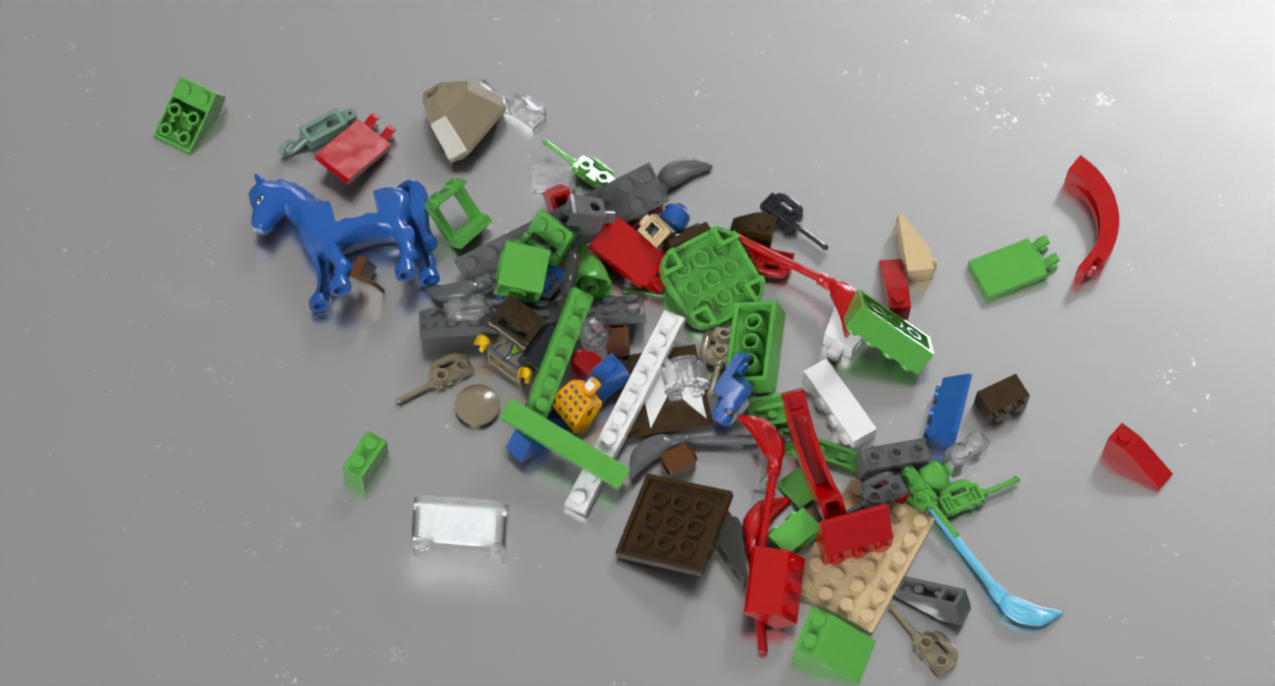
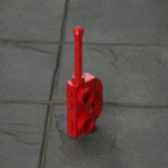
[745,247,795,278]

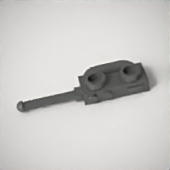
[846,471,908,514]

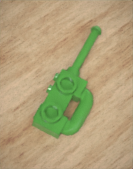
[543,139,615,189]
[899,465,959,538]
[937,476,1020,518]

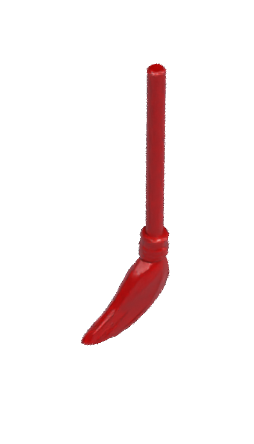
[737,233,856,338]
[737,415,786,548]
[742,497,791,655]

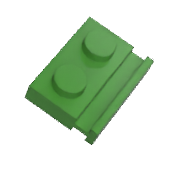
[747,392,787,428]

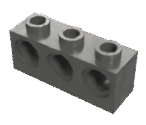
[854,438,931,480]

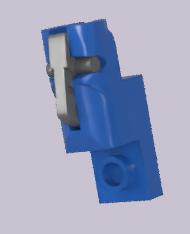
[711,351,753,426]

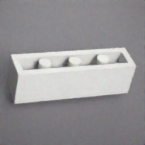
[801,359,877,450]

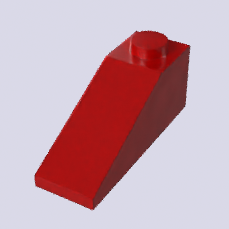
[879,259,911,320]
[1103,423,1173,491]

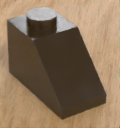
[730,212,777,248]

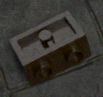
[662,222,710,252]

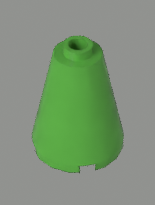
[568,242,612,298]

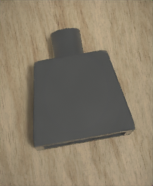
[560,195,615,236]

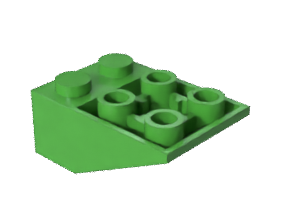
[153,76,226,153]

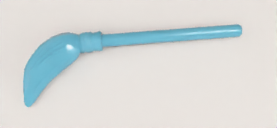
[928,508,1063,626]

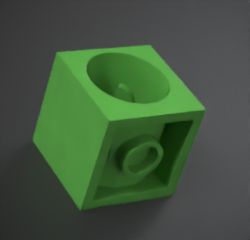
[493,239,551,303]

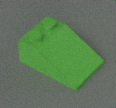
[792,607,876,684]

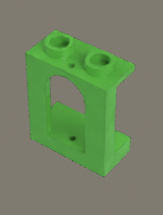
[423,178,492,249]

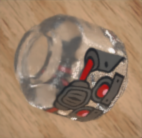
[578,318,609,352]

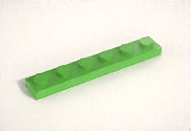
[525,287,594,418]

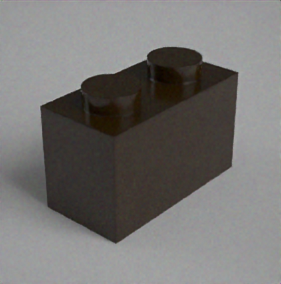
[974,374,1030,423]

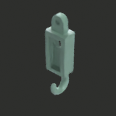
[279,108,357,157]

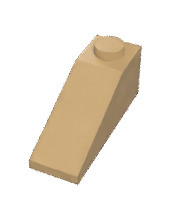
[896,213,937,282]

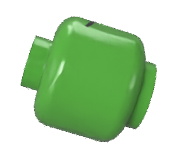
[919,459,953,493]

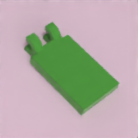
[968,235,1060,301]

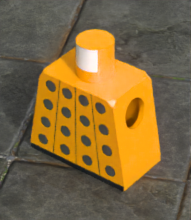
[551,377,602,433]

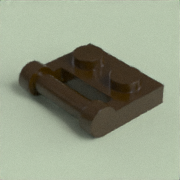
[486,294,546,353]

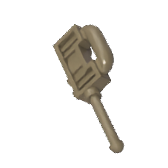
[700,326,731,396]
[395,352,474,404]
[889,604,958,677]

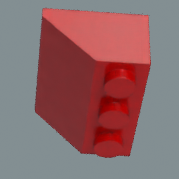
[816,503,894,565]
[744,546,805,629]

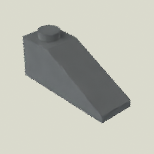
[894,576,971,625]

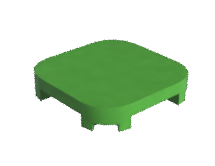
[659,225,766,330]

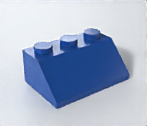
[923,373,972,454]

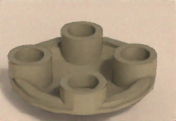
[455,384,500,428]

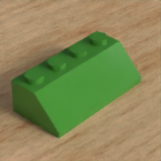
[844,289,934,375]
[726,300,786,393]

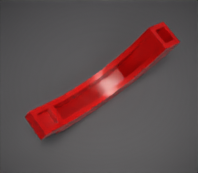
[1065,155,1119,282]
[780,387,847,520]

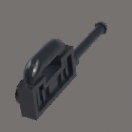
[760,192,829,251]

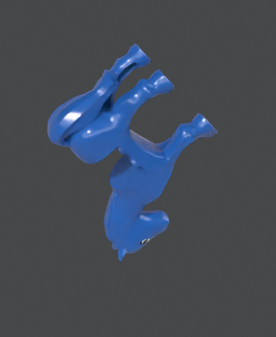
[248,173,440,312]

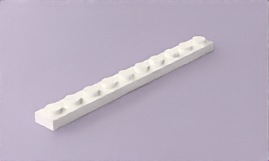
[564,310,686,516]

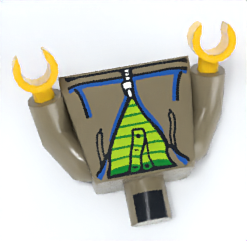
[473,332,538,385]

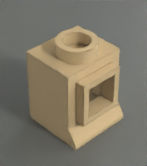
[638,214,675,248]

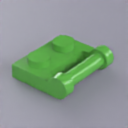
[520,209,577,267]

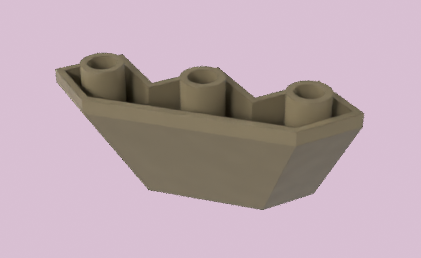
[423,81,506,163]

